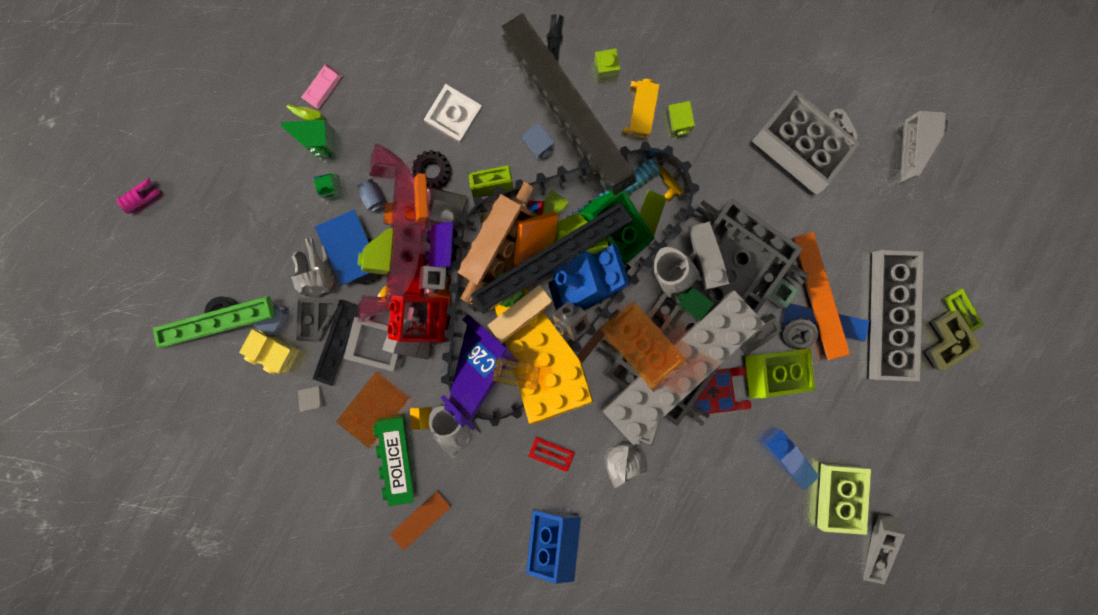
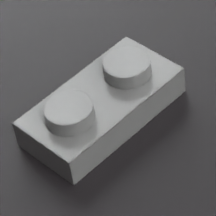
[741,313,782,355]

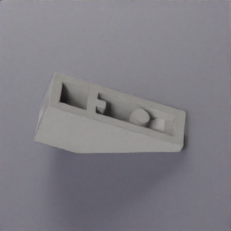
[688,222,729,290]
[863,514,905,585]

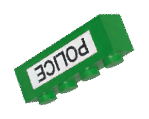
[373,414,414,507]

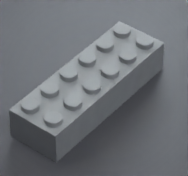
[869,250,923,381]

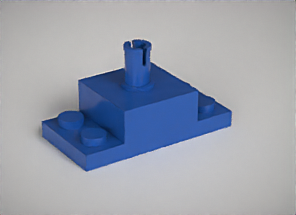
[548,244,630,311]

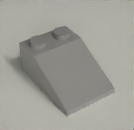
[901,111,948,182]

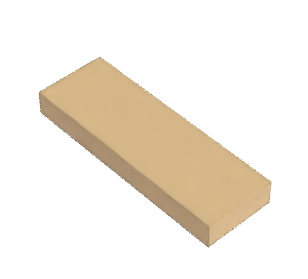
[488,285,554,343]

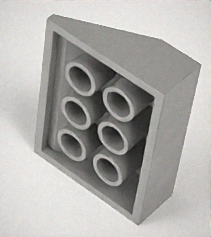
[752,89,860,195]

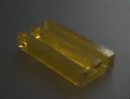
[492,358,540,390]

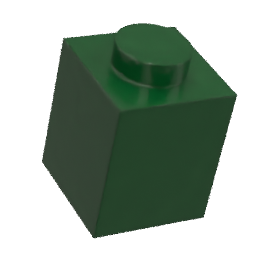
[677,287,714,321]

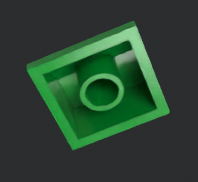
[281,119,334,157]

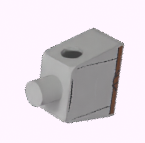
[427,187,467,225]

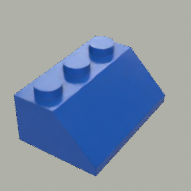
[526,510,581,584]

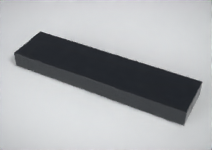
[312,299,362,386]

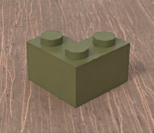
[925,310,982,370]

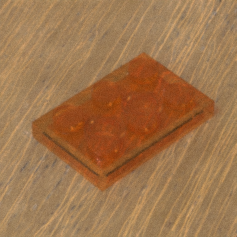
[336,372,410,448]

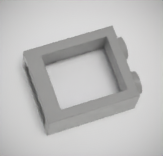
[344,317,404,372]

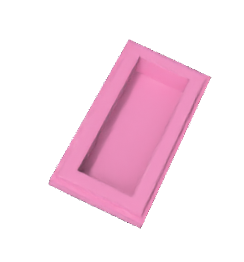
[301,64,343,110]

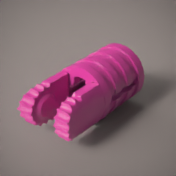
[116,178,160,214]

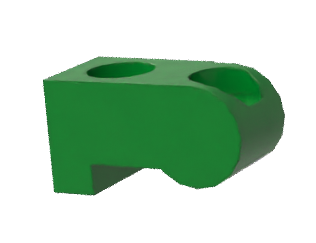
[314,173,342,199]

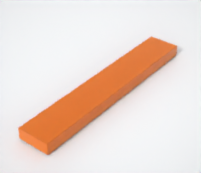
[792,232,850,360]

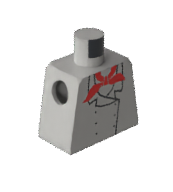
[382,307,430,360]

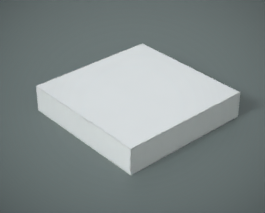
[424,84,482,143]

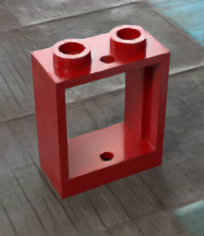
[387,295,449,342]

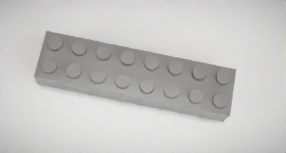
[601,290,765,445]

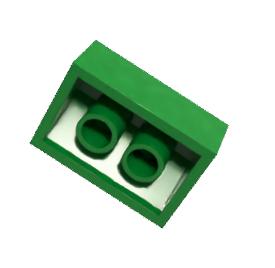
[580,187,655,265]

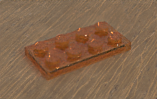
[600,301,689,392]

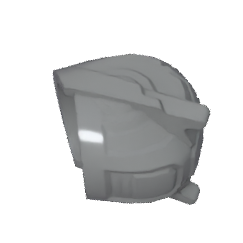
[654,247,703,298]
[429,406,480,459]
[606,441,648,488]

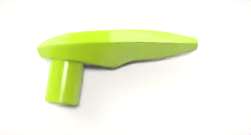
[287,104,325,120]

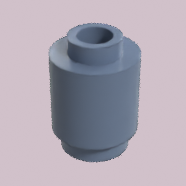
[357,179,386,212]

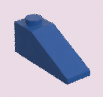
[761,428,820,490]

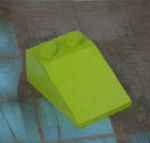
[745,348,816,398]

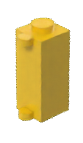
[623,79,659,138]

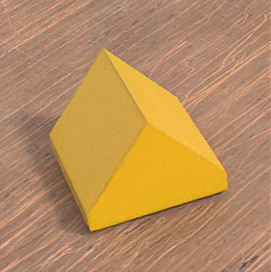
[410,407,432,430]

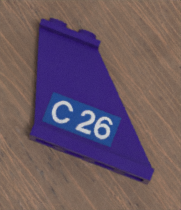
[441,314,519,430]

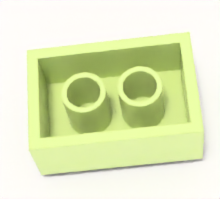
[817,463,871,535]

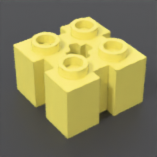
[239,329,300,375]

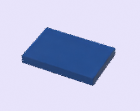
[315,210,370,286]

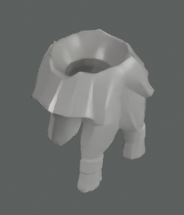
[291,238,336,297]

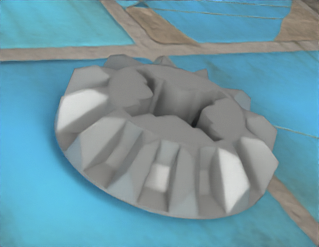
[783,317,818,349]

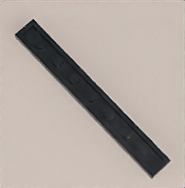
[471,202,633,314]

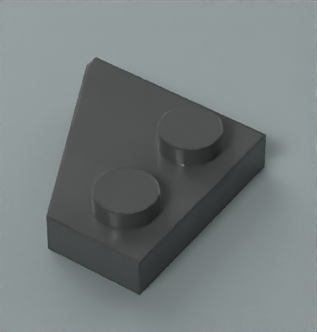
[296,298,340,341]

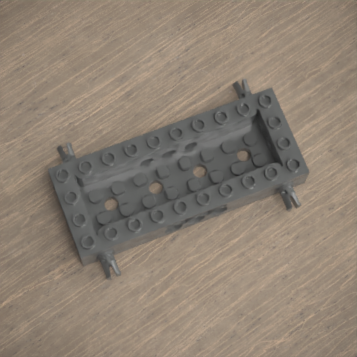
[596,198,809,426]

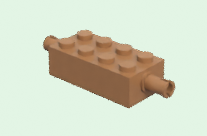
[458,182,539,304]

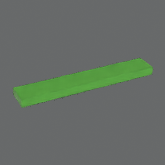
[153,296,275,349]

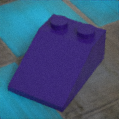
[425,222,459,271]

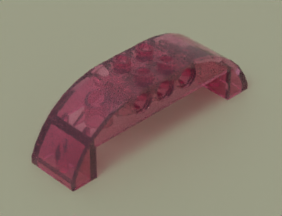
[357,144,425,323]

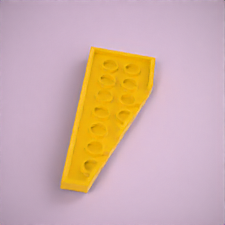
[495,288,594,425]

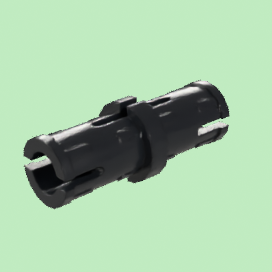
[546,14,564,60]

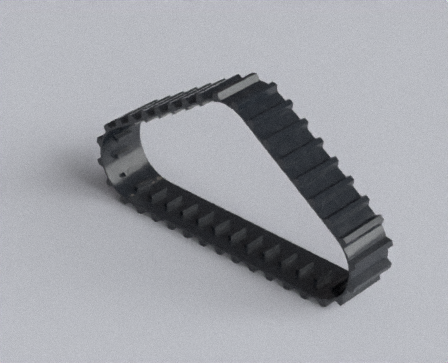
[441,142,699,426]

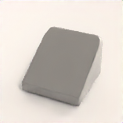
[298,386,324,412]

